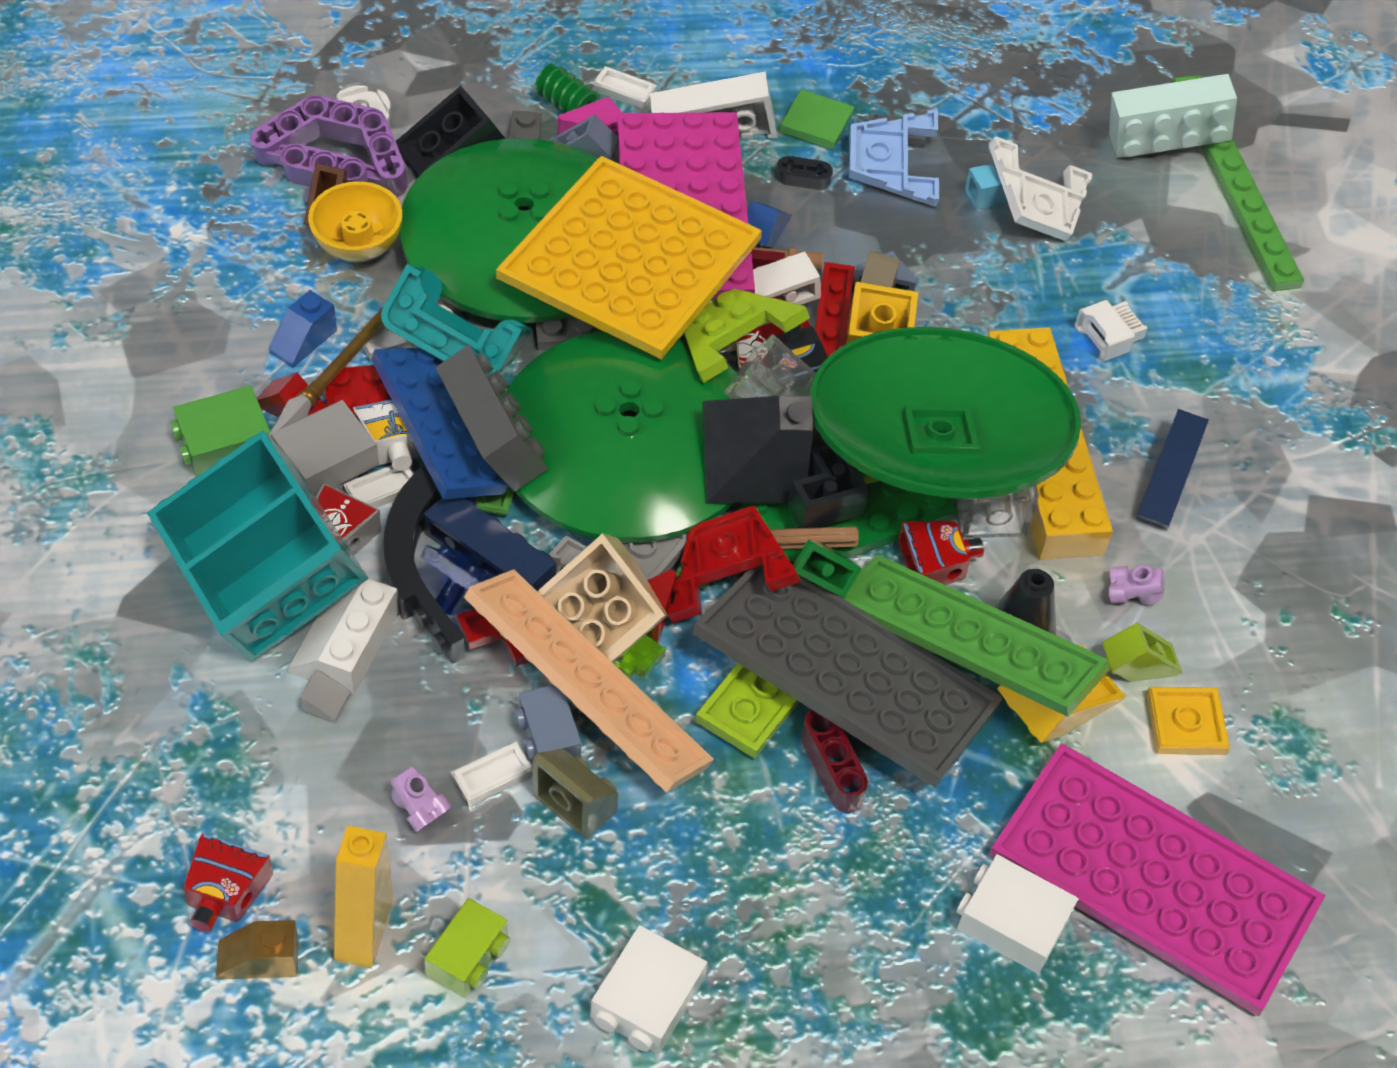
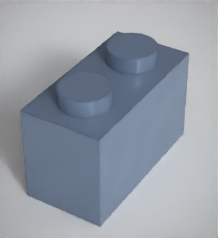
[514,685,582,761]

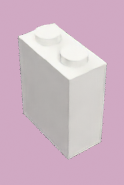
[956,854,1079,974]
[590,925,708,1055]

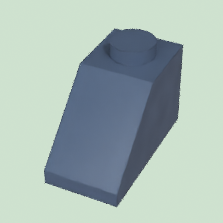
[552,115,618,160]

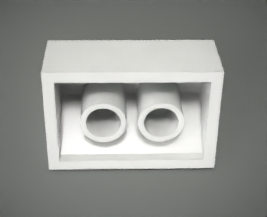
[288,579,399,695]

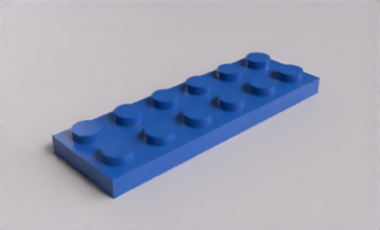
[371,348,508,499]

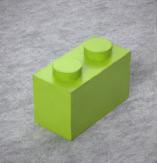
[424,897,510,998]

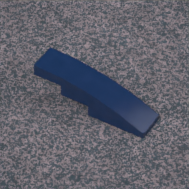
[1136,409,1209,530]

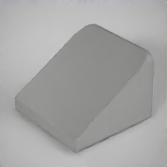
[300,670,351,723]

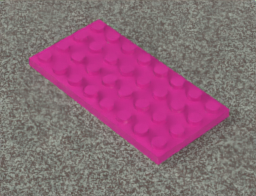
[617,112,755,299]
[989,743,1326,1017]

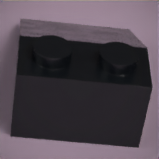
[395,85,506,176]

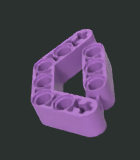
[250,95,408,196]

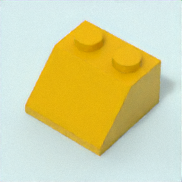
[845,282,918,345]

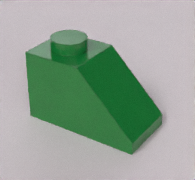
[793,539,862,598]

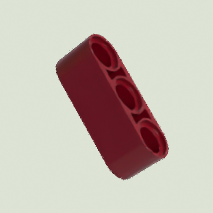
[801,710,868,814]

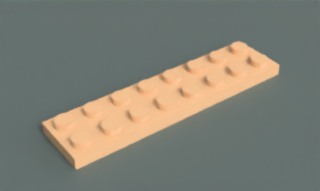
[464,569,714,793]

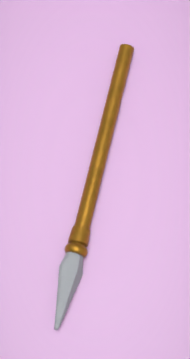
[269,307,384,438]

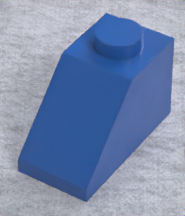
[747,200,792,248]
[268,290,337,368]

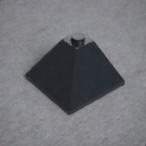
[702,396,813,504]

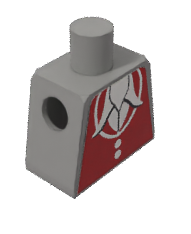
[316,483,381,555]

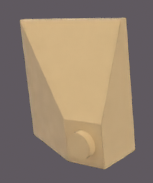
[537,533,668,663]

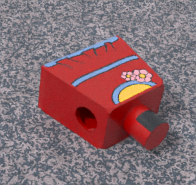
[898,521,984,585]
[184,833,273,932]

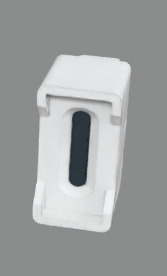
[1075,300,1148,362]

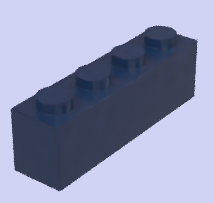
[424,497,556,591]

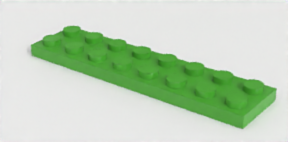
[838,554,1110,717]

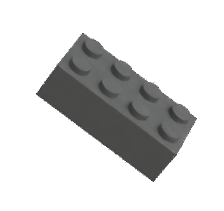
[435,345,548,492]

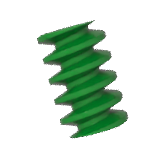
[535,63,600,113]

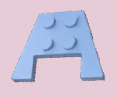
[849,109,939,206]

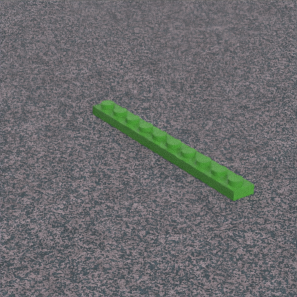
[1173,75,1304,292]

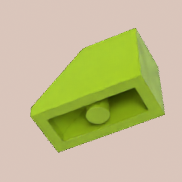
[1102,622,1183,682]

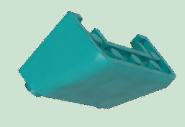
[381,264,532,373]

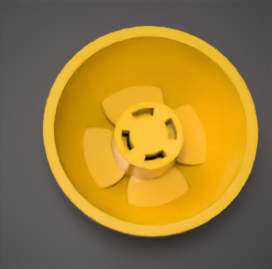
[308,181,402,262]

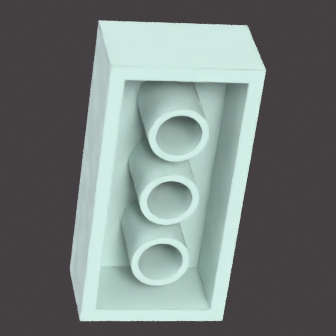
[1109,74,1237,159]

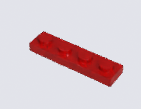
[815,262,855,357]

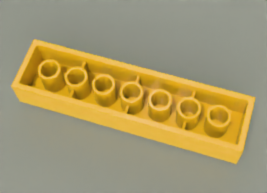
[987,327,1113,560]

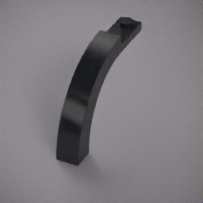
[383,464,465,664]

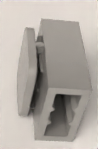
[271,400,379,497]

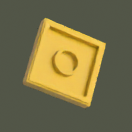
[1146,687,1230,755]

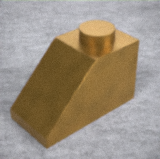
[216,920,299,980]

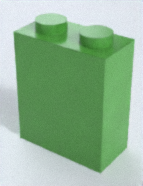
[170,385,270,477]

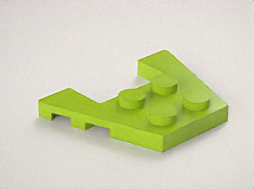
[684,289,810,383]

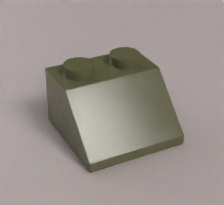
[532,748,618,840]

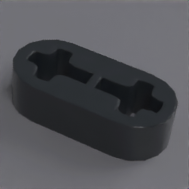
[776,156,833,190]

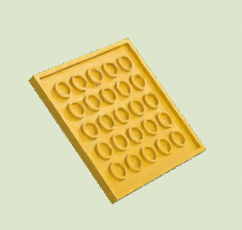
[496,156,762,360]

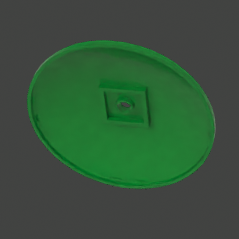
[399,138,598,323]
[810,327,1081,499]
[506,331,753,543]

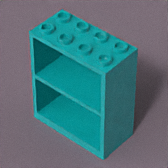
[147,430,369,662]

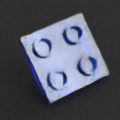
[419,545,497,615]

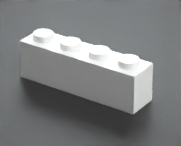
[709,251,821,305]

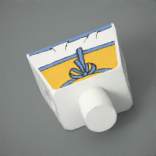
[353,400,420,471]

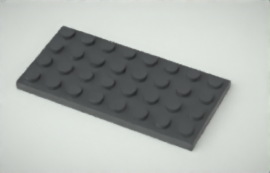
[692,565,1003,788]

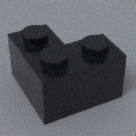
[787,443,869,528]

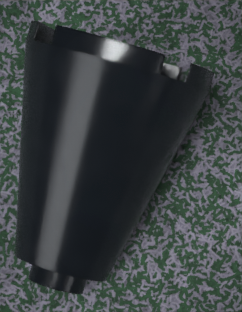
[995,569,1056,635]

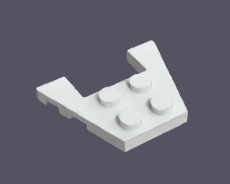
[989,136,1092,241]

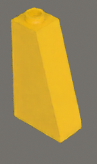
[334,825,394,969]

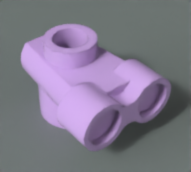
[1109,565,1165,605]
[390,766,452,833]

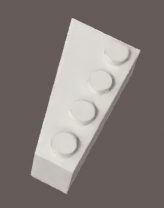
[650,71,778,139]

